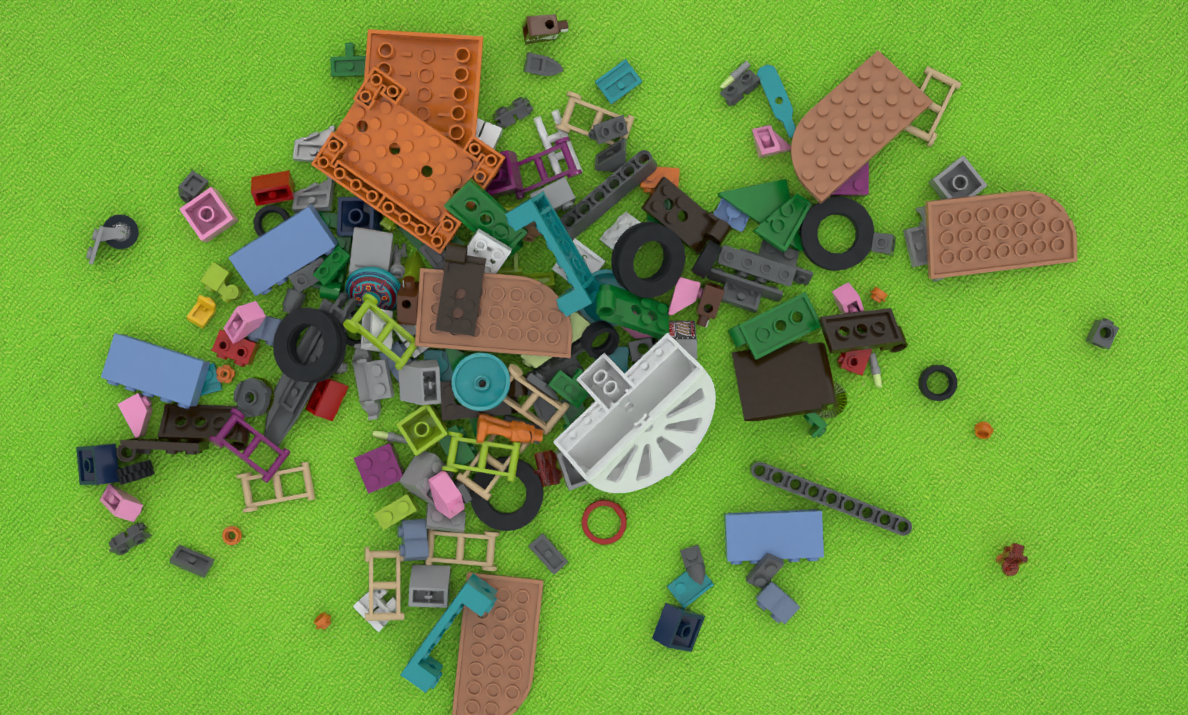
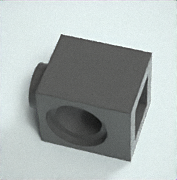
[1086,318,1119,349]
[628,338,656,361]

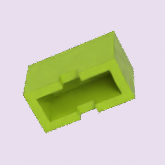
[374,492,419,530]

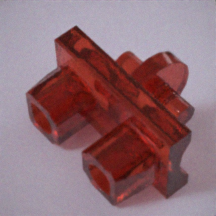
[534,450,562,487]
[996,543,1028,576]

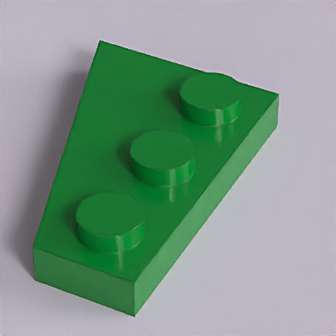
[752,193,812,253]

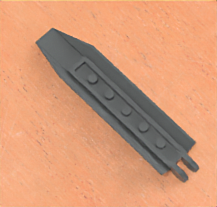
[264,292,358,447]

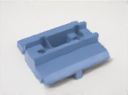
[713,198,749,232]

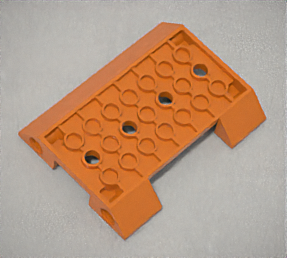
[311,66,506,254]

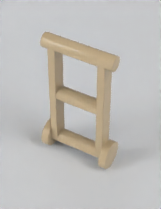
[904,66,961,147]
[555,91,635,146]
[503,364,570,435]
[456,434,530,501]
[236,461,315,513]
[425,529,500,571]
[364,547,404,621]

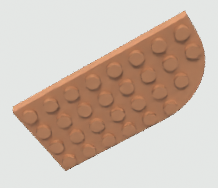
[791,50,933,204]
[925,190,1077,279]
[415,268,572,358]
[452,572,544,715]

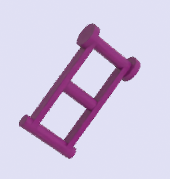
[515,137,582,200]
[209,408,290,483]

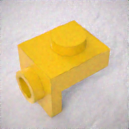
[187,295,216,329]

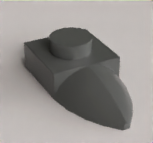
[523,52,563,76]
[526,371,559,401]
[680,545,705,585]

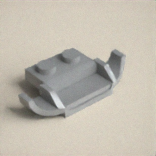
[903,206,944,282]
[352,344,394,420]

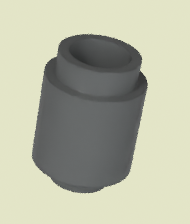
[282,285,307,313]

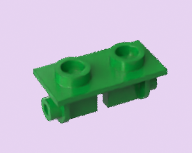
[313,246,351,286]

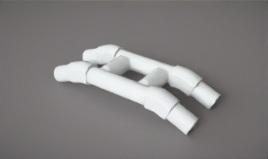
[533,109,583,181]

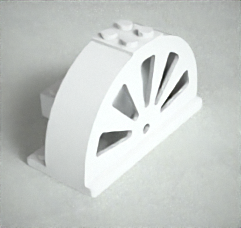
[553,333,716,493]

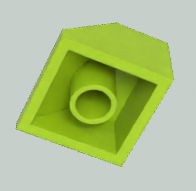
[396,404,449,456]

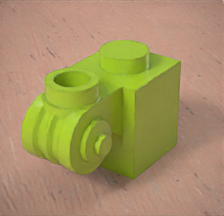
[200,262,242,304]

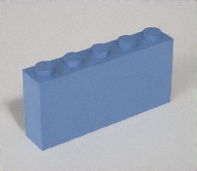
[229,204,338,296]
[101,333,210,409]
[724,509,824,564]

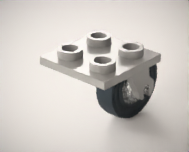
[86,214,139,265]

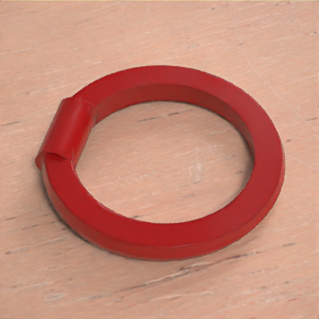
[582,500,627,545]

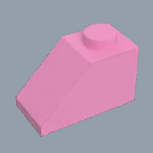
[668,277,703,315]
[832,282,864,314]
[224,301,266,344]
[117,393,153,438]
[428,470,465,519]
[100,484,143,522]

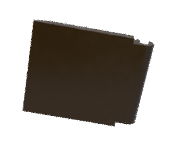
[732,341,839,421]

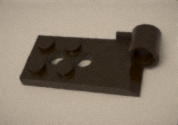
[641,177,732,255]
[435,242,487,336]
[818,308,908,354]
[440,375,528,421]
[158,404,250,451]
[116,438,209,462]

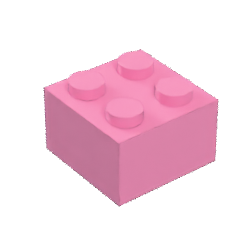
[180,187,239,243]

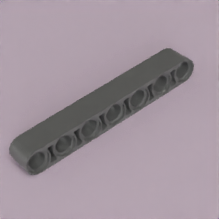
[560,150,657,240]

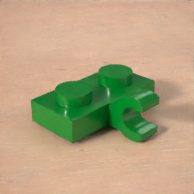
[330,42,366,77]
[547,367,589,409]

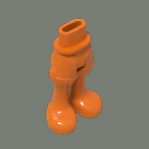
[476,413,543,443]

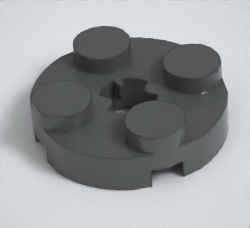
[234,378,272,417]

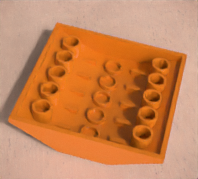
[360,29,484,151]

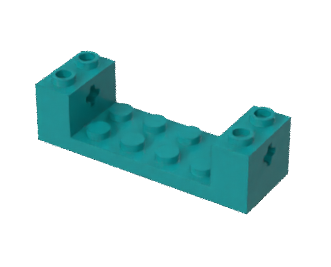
[505,191,599,317]
[401,573,498,693]

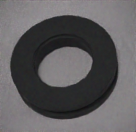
[799,197,875,271]
[611,222,685,298]
[273,307,347,383]
[470,457,543,531]

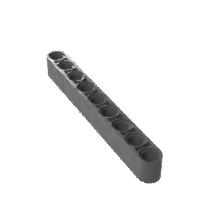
[749,461,912,536]

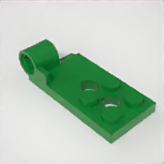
[444,178,528,259]
[308,211,353,301]
[596,284,669,339]
[727,292,821,360]

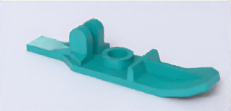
[757,65,796,138]

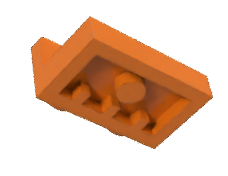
[639,167,680,193]

